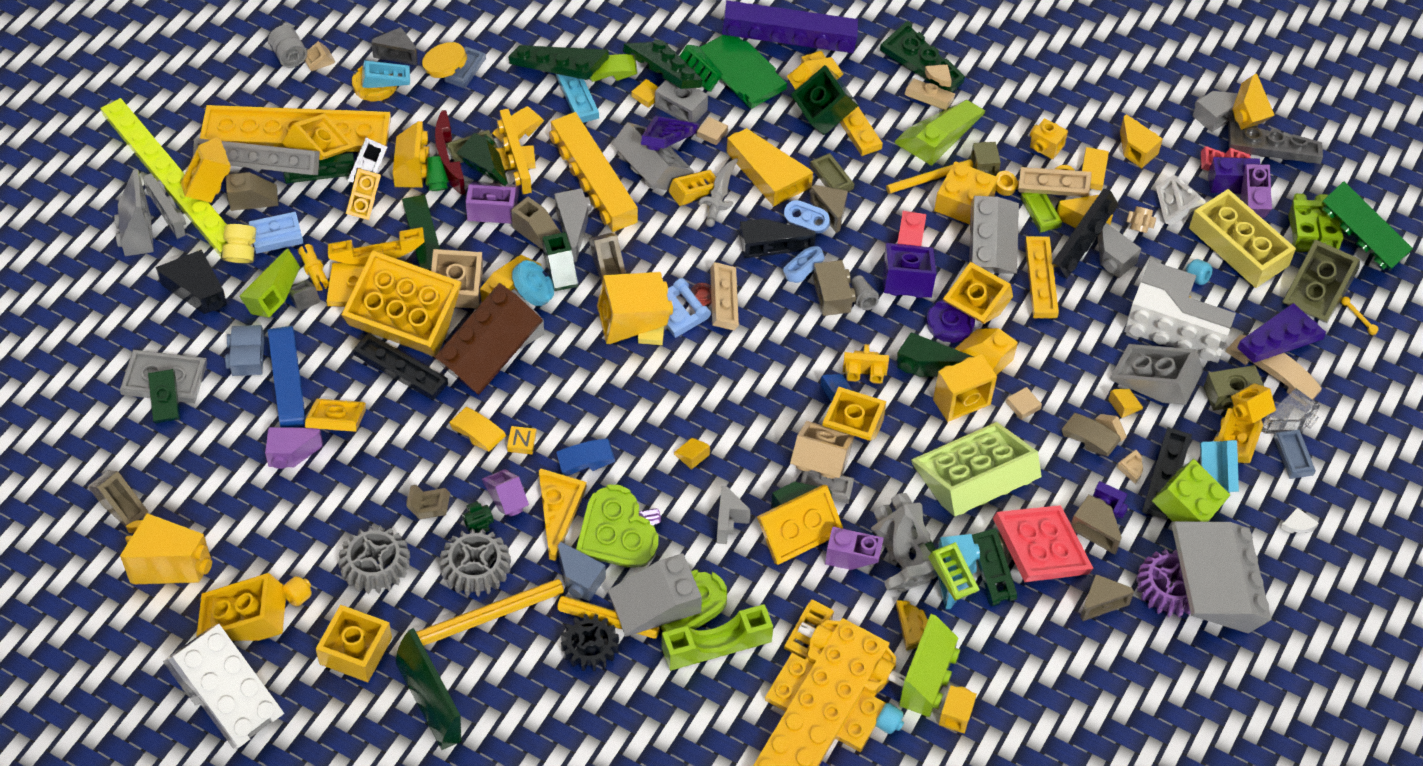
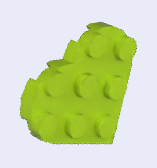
[576,484,658,568]
[660,570,727,632]

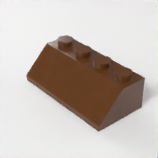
[435,283,543,395]

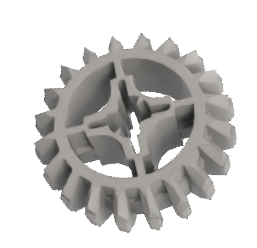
[338,525,410,594]
[439,528,511,597]

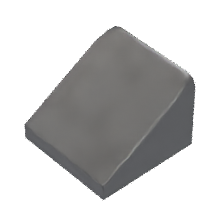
[288,280,320,311]

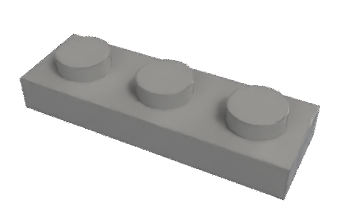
[143,173,186,239]

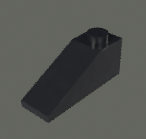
[739,219,816,258]

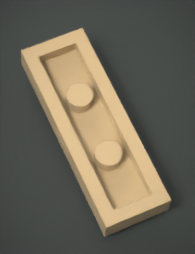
[1018,167,1092,197]
[710,262,739,331]

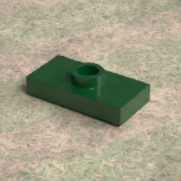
[148,369,180,423]

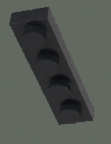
[1052,188,1119,279]
[353,333,448,401]
[1142,427,1192,520]

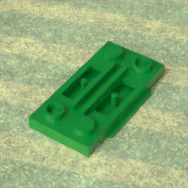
[700,35,787,109]

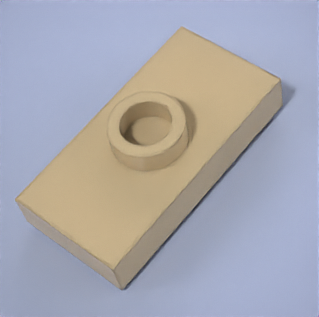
[905,79,955,110]

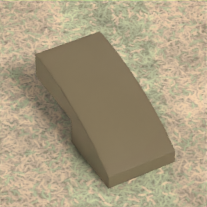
[1062,413,1121,457]

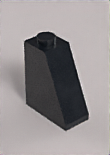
[156,249,227,314]

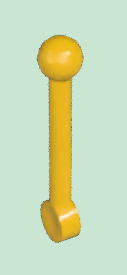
[1341,296,1378,335]

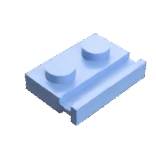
[249,212,303,254]

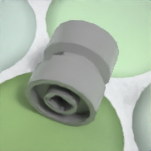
[268,25,307,68]

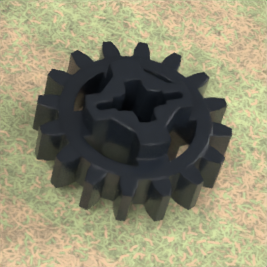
[561,614,619,671]

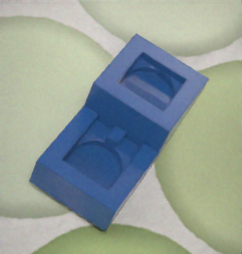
[556,439,615,476]

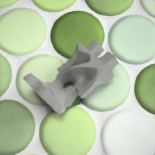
[871,493,938,593]

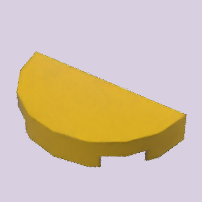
[896,600,928,651]

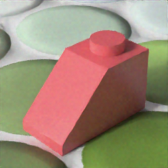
[897,211,926,246]

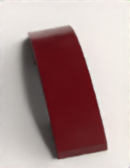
[435,110,465,194]

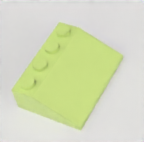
[911,422,1042,516]

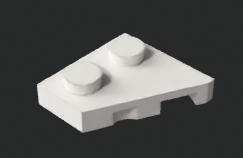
[1156,175,1206,226]

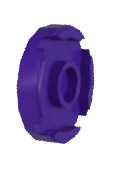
[926,300,975,343]

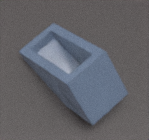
[558,542,606,602]

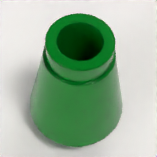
[426,156,449,191]

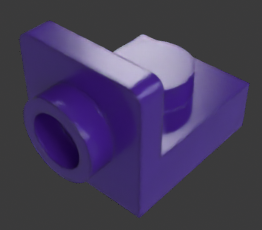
[1093,481,1129,521]

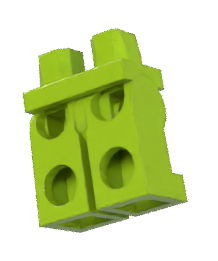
[1288,193,1344,252]

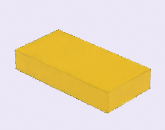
[1082,147,1109,191]

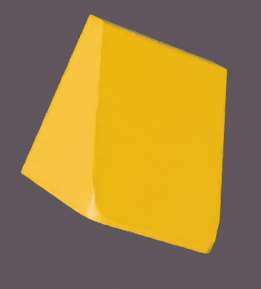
[1108,389,1143,418]
[674,438,710,470]

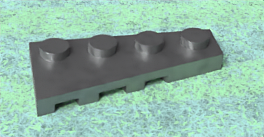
[1228,116,1323,164]

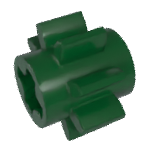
[462,501,494,533]

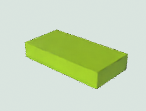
[1021,193,1062,233]

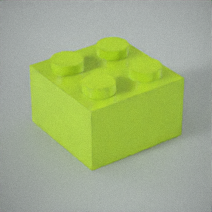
[1152,459,1231,522]

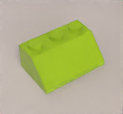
[899,614,961,717]

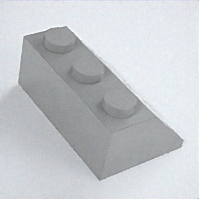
[612,122,694,190]
[969,196,1019,274]

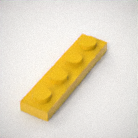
[497,108,532,194]
[1025,236,1059,318]

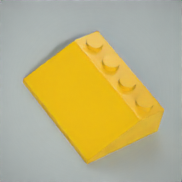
[341,250,462,357]

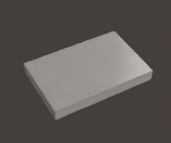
[120,350,207,403]

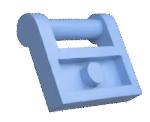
[666,278,711,338]

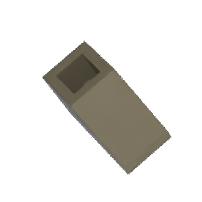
[511,196,561,250]

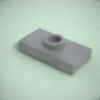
[800,470,854,504]

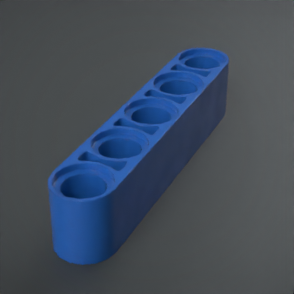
[268,325,306,428]

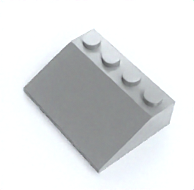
[1171,521,1271,634]

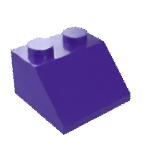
[883,243,937,298]

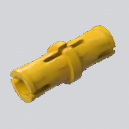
[298,244,329,291]

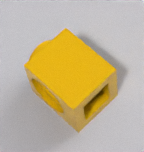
[1231,383,1276,424]
[939,685,977,734]

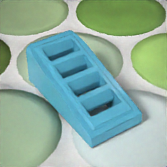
[362,60,410,88]

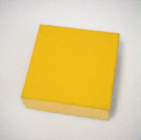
[631,79,659,108]

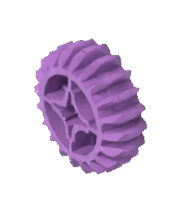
[1136,549,1191,618]

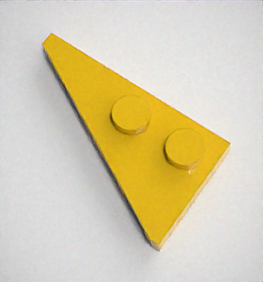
[539,469,587,561]

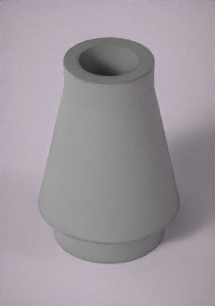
[851,275,879,310]

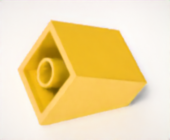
[597,272,673,344]
[120,513,212,584]

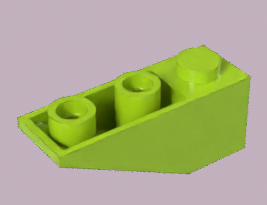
[239,249,300,318]

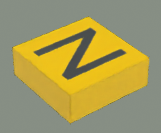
[507,426,537,455]

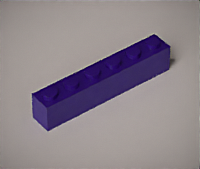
[722,0,858,53]

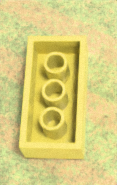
[1189,189,1296,288]

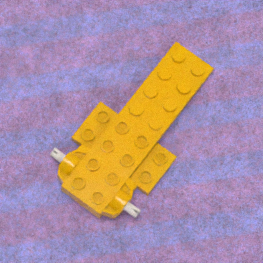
[753,618,906,766]

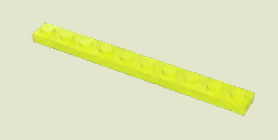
[101,98,227,258]

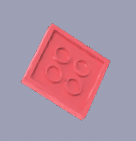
[993,505,1093,582]

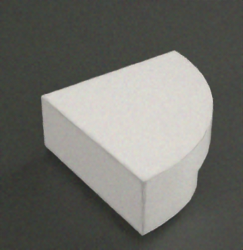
[1281,508,1318,533]

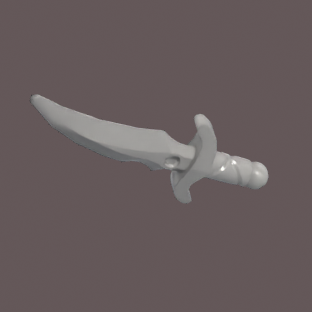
[698,158,738,227]

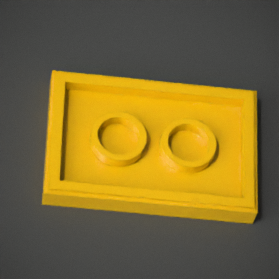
[757,485,843,565]

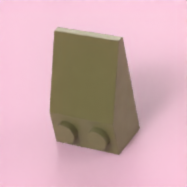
[1283,239,1360,323]

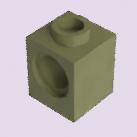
[970,142,1001,176]

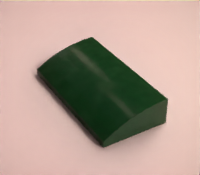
[396,628,462,750]

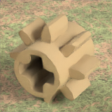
[1126,206,1156,233]

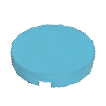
[512,260,554,306]

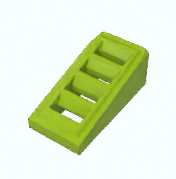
[928,542,980,601]

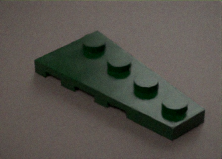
[880,20,965,93]
[623,40,703,89]
[508,45,609,80]

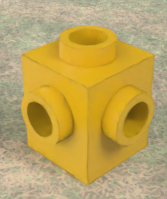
[1029,118,1068,159]

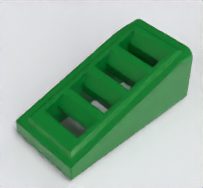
[680,44,723,92]

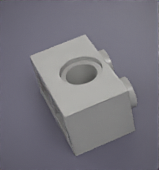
[655,80,708,123]

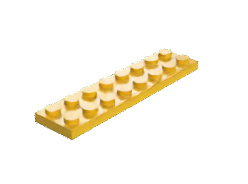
[200,105,391,153]

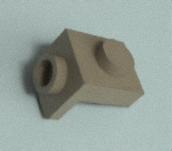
[407,485,450,520]

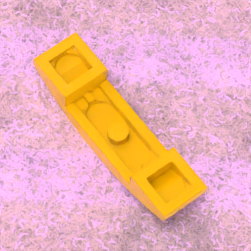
[328,227,424,265]

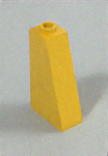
[727,128,813,207]

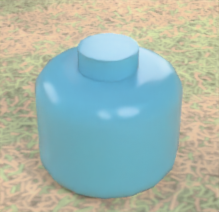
[1186,259,1212,285]
[876,703,904,734]

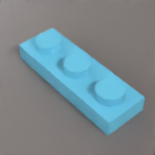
[556,74,599,123]

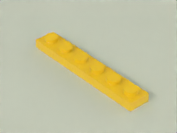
[801,51,883,156]

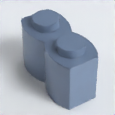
[225,325,265,376]

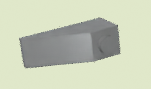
[554,188,591,262]

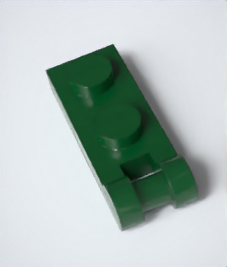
[972,528,1017,606]

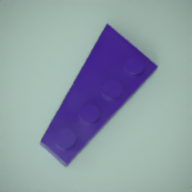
[641,115,700,151]
[1237,303,1326,363]

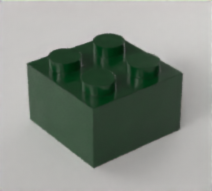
[791,65,859,135]

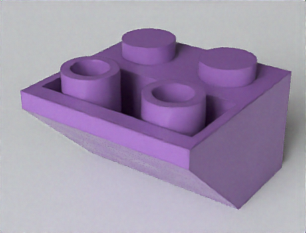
[466,182,520,224]

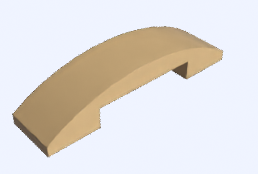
[1225,335,1322,406]

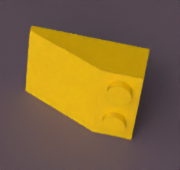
[196,573,286,641]

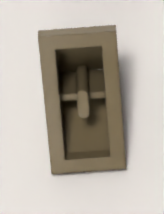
[810,185,848,233]
[1080,574,1134,621]

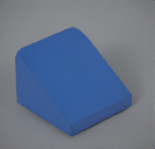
[820,374,853,403]

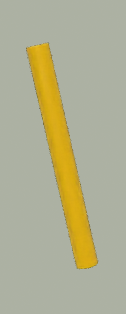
[886,159,973,194]

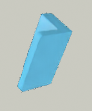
[1200,440,1239,492]

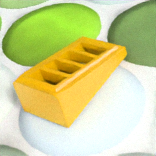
[669,170,716,206]
[784,599,834,659]

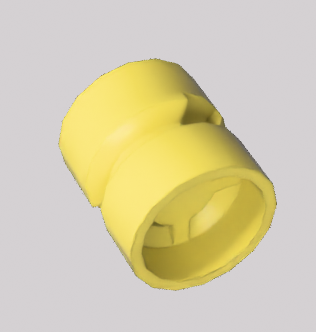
[222,224,256,263]

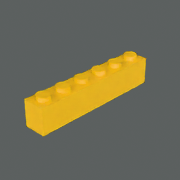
[549,112,638,232]

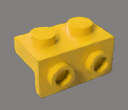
[1214,408,1263,463]

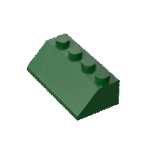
[1321,181,1413,271]

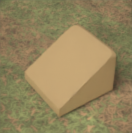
[305,41,335,71]

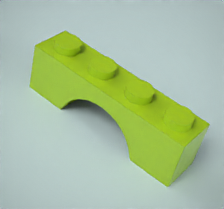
[662,604,773,671]

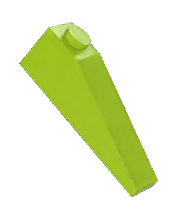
[895,100,985,166]

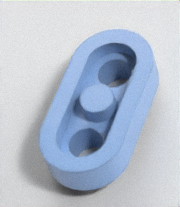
[784,200,830,234]
[783,246,825,283]

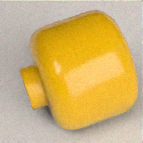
[282,576,312,607]

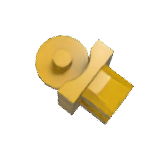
[842,344,889,384]

